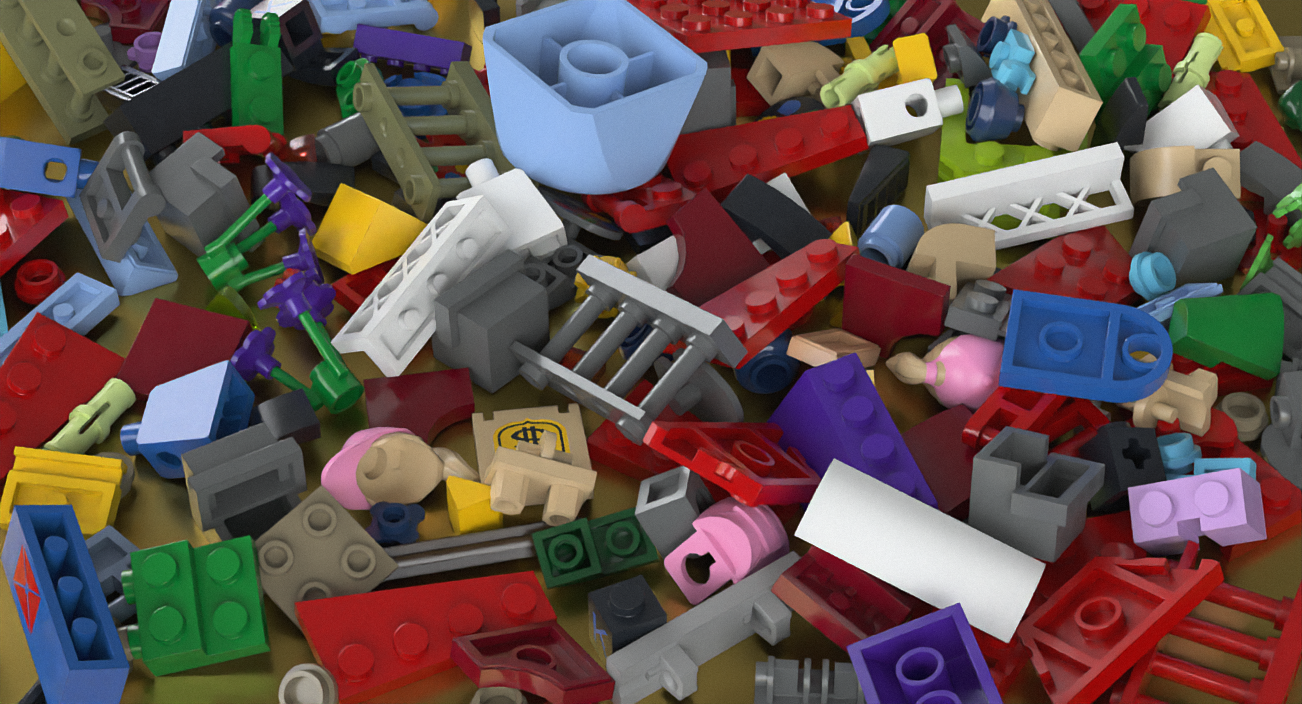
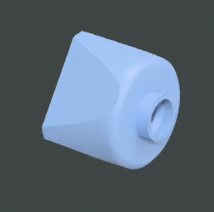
[482,0,708,195]

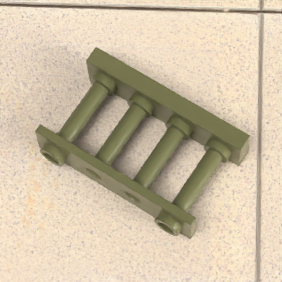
[0,0,125,147]
[353,61,540,224]

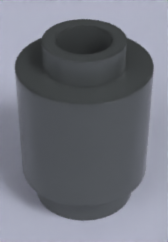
[310,112,380,167]

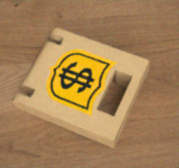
[472,403,594,506]

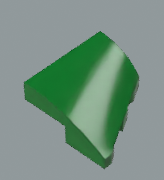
[1168,292,1284,381]

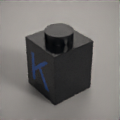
[250,0,323,60]
[588,575,667,669]

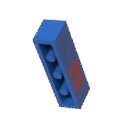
[1,505,130,704]

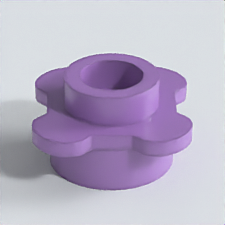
[127,32,162,73]

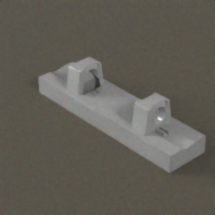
[606,551,801,704]

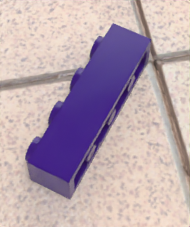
[353,24,472,76]

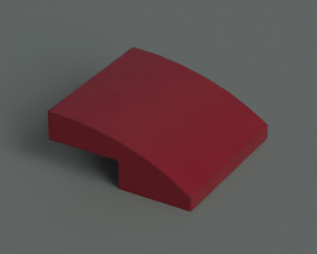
[869,0,985,90]
[901,404,982,522]
[770,545,924,654]

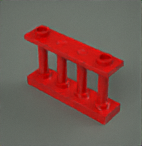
[1109,540,1302,704]

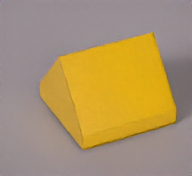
[446,475,503,535]

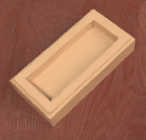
[786,328,881,368]

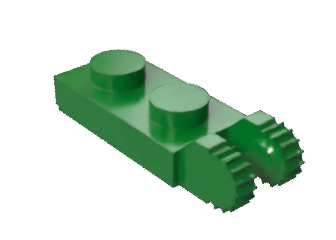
[230,8,284,136]

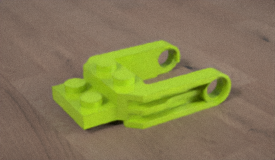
[937,78,1088,240]

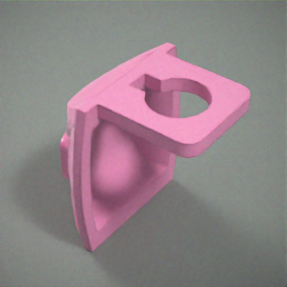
[664,497,790,605]

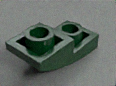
[532,507,660,590]

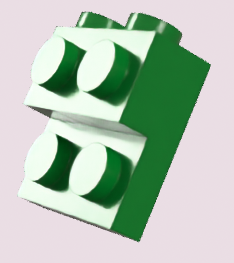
[1079,4,1172,125]
[121,535,271,677]

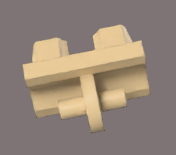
[1116,353,1218,437]
[483,430,597,526]

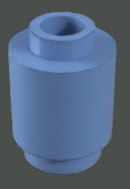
[857,205,924,269]

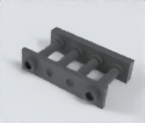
[509,254,748,446]

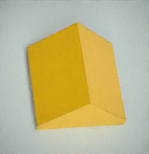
[312,183,428,275]

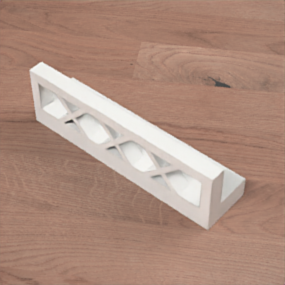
[924,142,1134,250]
[331,195,513,377]

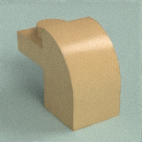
[746,41,844,109]
[1130,146,1241,206]
[906,223,996,310]

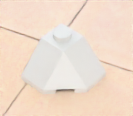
[1124,85,1239,154]

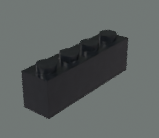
[103,25,295,167]

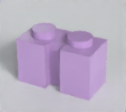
[1128,468,1267,557]

